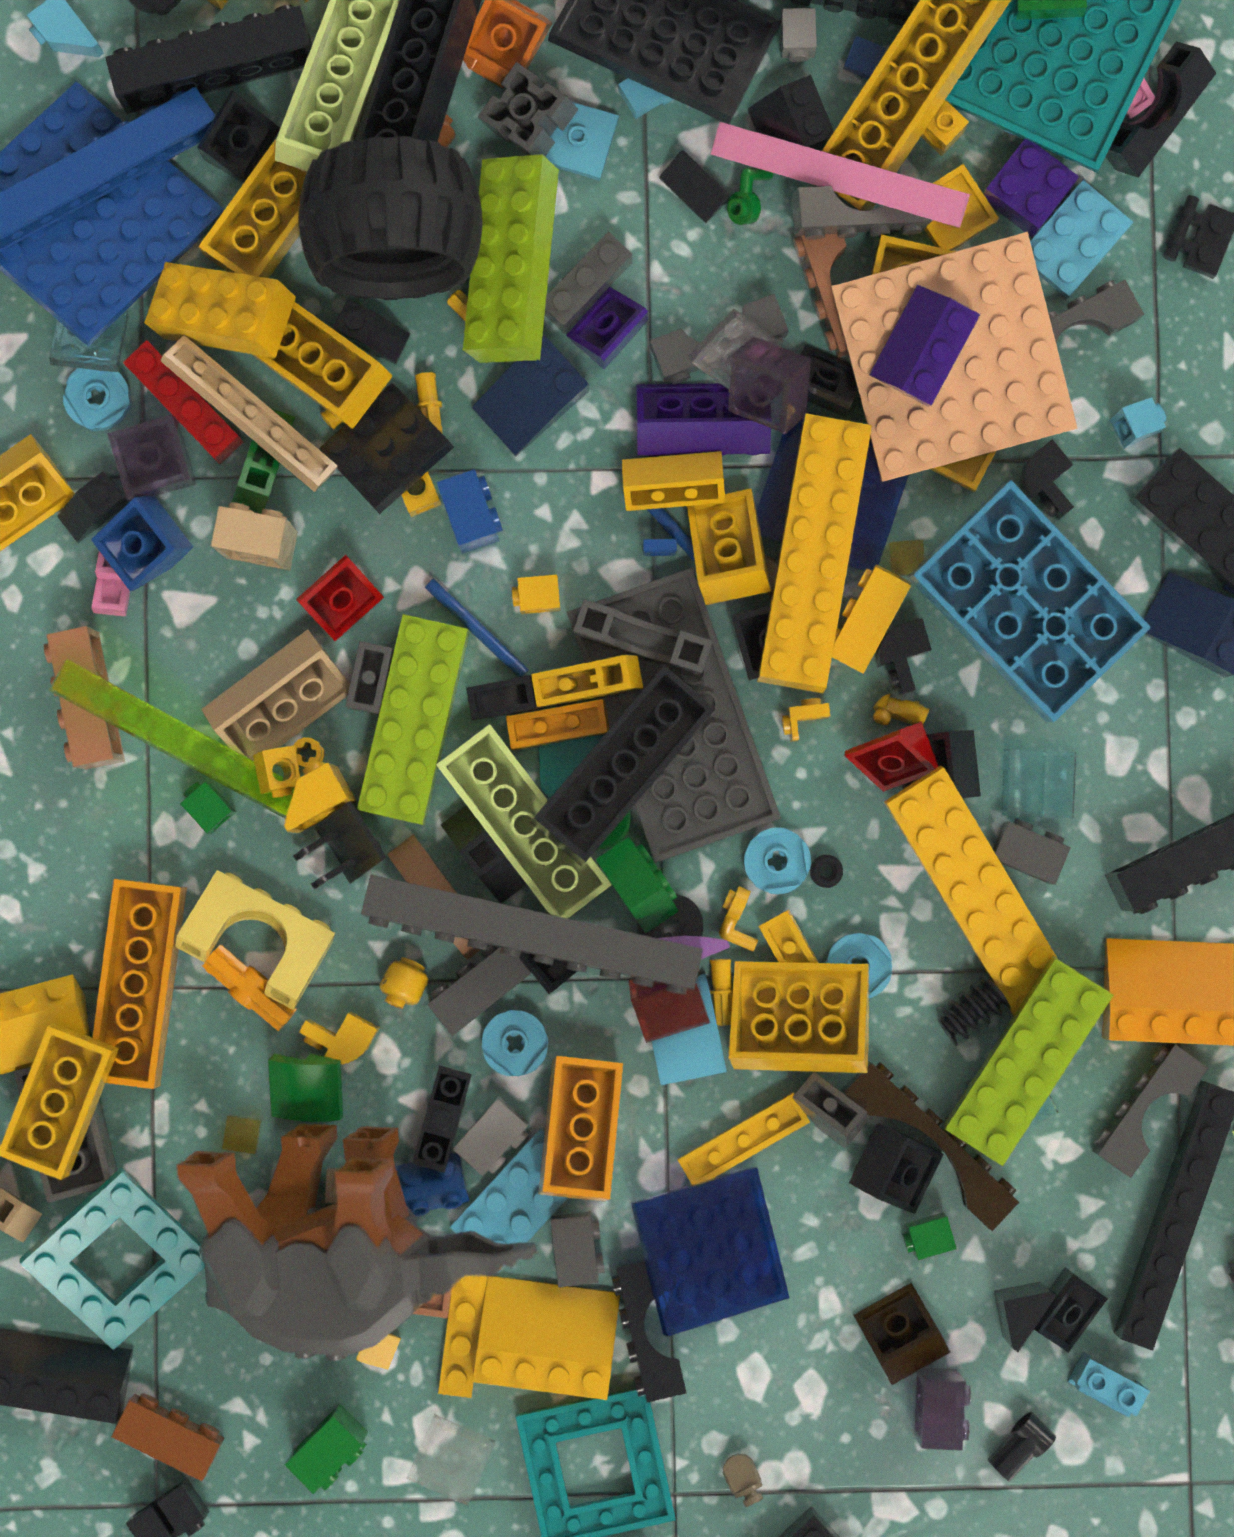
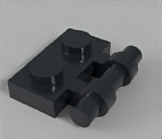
[1163,195,1234,279]

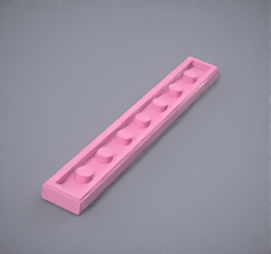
[711,122,970,228]

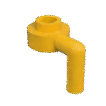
[719,886,758,952]

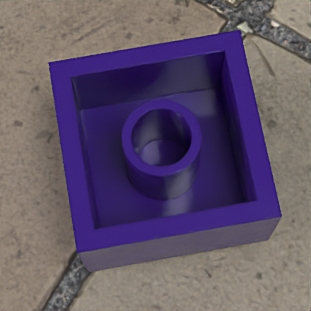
[983,139,1079,238]

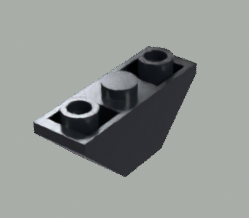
[441,805,527,904]
[412,1065,472,1173]

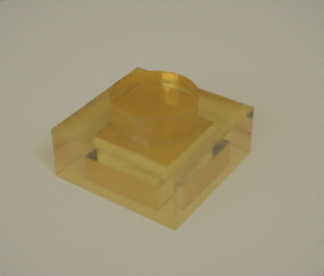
[889,540,925,576]
[222,1115,262,1154]

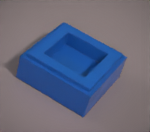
[843,36,887,79]
[643,539,677,556]

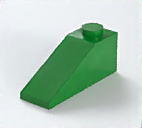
[231,408,295,514]

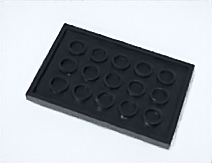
[548,0,781,125]

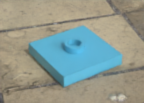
[545,102,619,181]

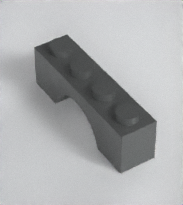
[791,181,932,240]
[1048,280,1144,344]
[650,293,789,385]
[573,599,712,676]
[1092,1043,1208,1178]

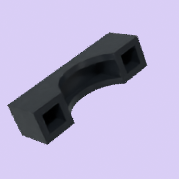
[1106,41,1216,178]
[611,1259,687,1403]

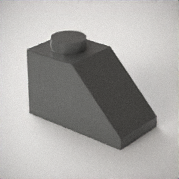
[793,1072,867,1149]

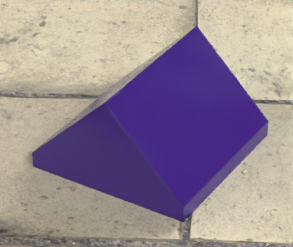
[566,286,648,370]

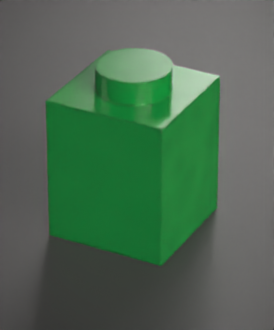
[180,781,236,834]
[902,1212,957,1260]

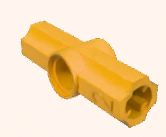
[202,944,298,1031]

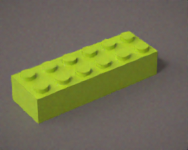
[462,154,559,363]
[357,614,470,826]
[944,956,1114,1166]

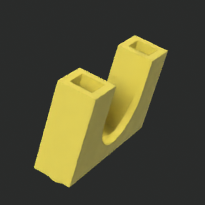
[175,870,335,1010]

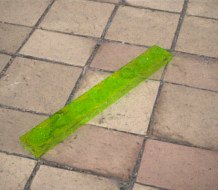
[49,659,295,819]

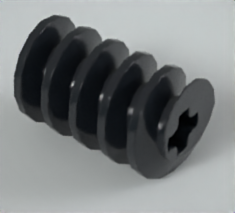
[936,976,1011,1046]

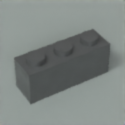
[545,231,633,334]
[427,945,531,1036]

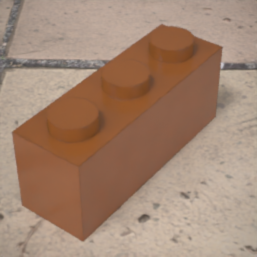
[111,1393,225,1481]

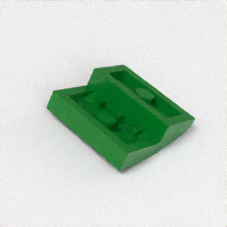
[268,1053,343,1122]

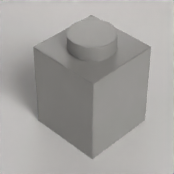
[780,8,817,62]

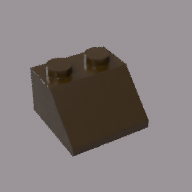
[853,1283,951,1385]

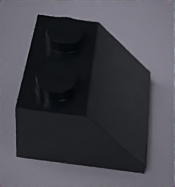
[747,75,834,151]
[902,730,981,798]
[849,1123,944,1214]

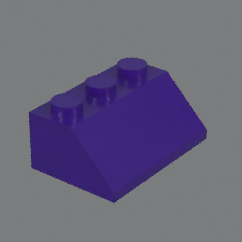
[869,285,981,407]

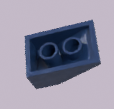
[472,335,589,457]
[1144,572,1234,678]

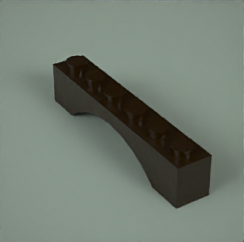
[842,1061,1019,1232]

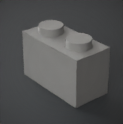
[453,1097,529,1176]

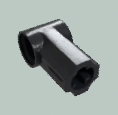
[987,1411,1056,1482]

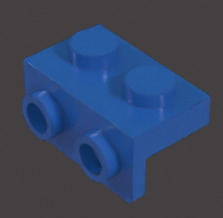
[395,1153,470,1216]

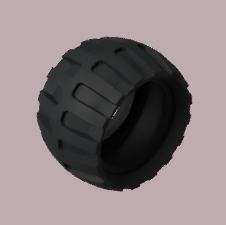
[298,136,482,300]

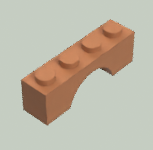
[793,234,848,358]

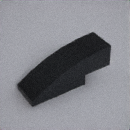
[466,675,576,721]

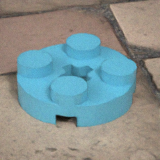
[63,363,132,431]
[744,828,811,894]
[825,933,892,998]
[482,1009,548,1076]

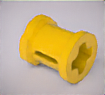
[293,737,325,768]

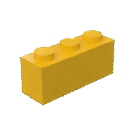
[622,451,725,511]
[832,564,911,674]

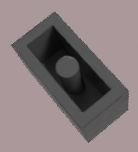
[345,641,394,715]
[993,818,1071,885]
[550,1211,605,1288]

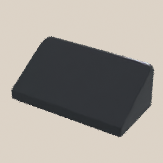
[659,150,730,224]

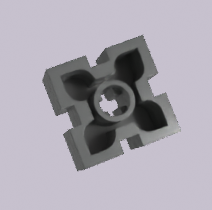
[478,62,579,156]

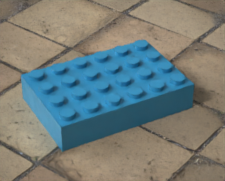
[907,480,1151,722]

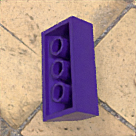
[636,383,772,457]

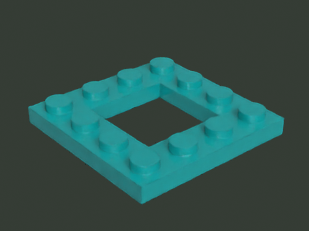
[19,1168,205,1350]
[515,1388,676,1537]

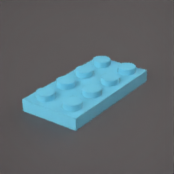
[450,1128,567,1273]

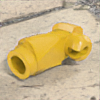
[873,693,930,725]

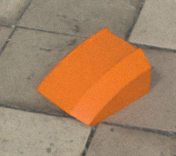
[463,0,552,88]

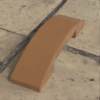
[387,834,481,960]

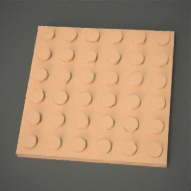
[831,232,1078,482]

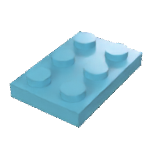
[1030,180,1133,299]

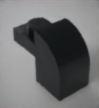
[1020,439,1074,520]
[876,618,932,695]

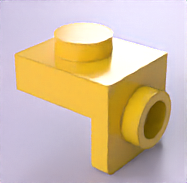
[782,698,830,742]

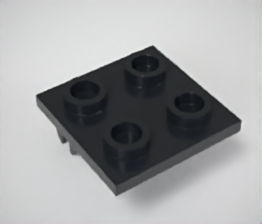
[293,801,387,890]

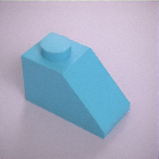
[27,0,104,57]
[1110,397,1166,449]

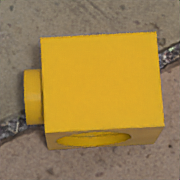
[921,101,969,156]
[402,471,442,517]
[512,575,561,614]
[253,745,300,798]

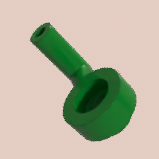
[727,167,773,225]

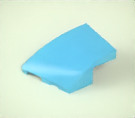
[647,974,727,1086]

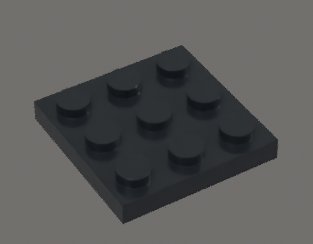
[319,383,454,514]

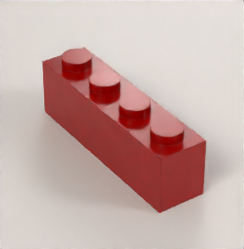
[122,340,244,464]

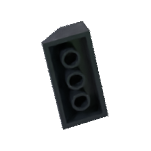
[0,1328,134,1424]

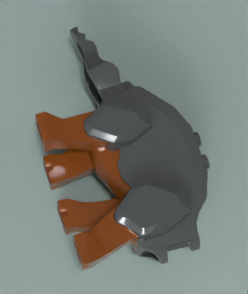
[177,1124,538,1361]

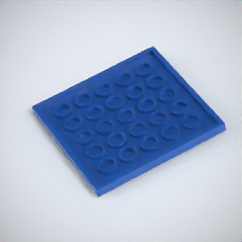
[0,82,225,347]

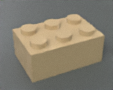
[211,502,298,571]

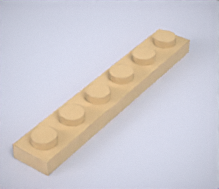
[161,335,338,492]

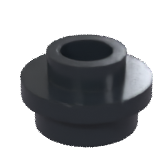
[810,855,843,888]

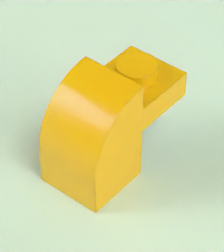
[299,1012,380,1064]

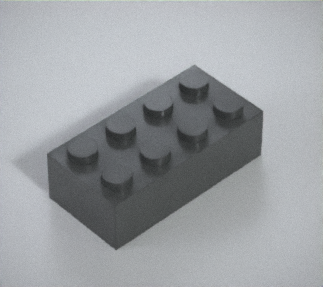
[14,1066,117,1203]

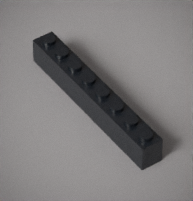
[1114,1080,1234,1351]

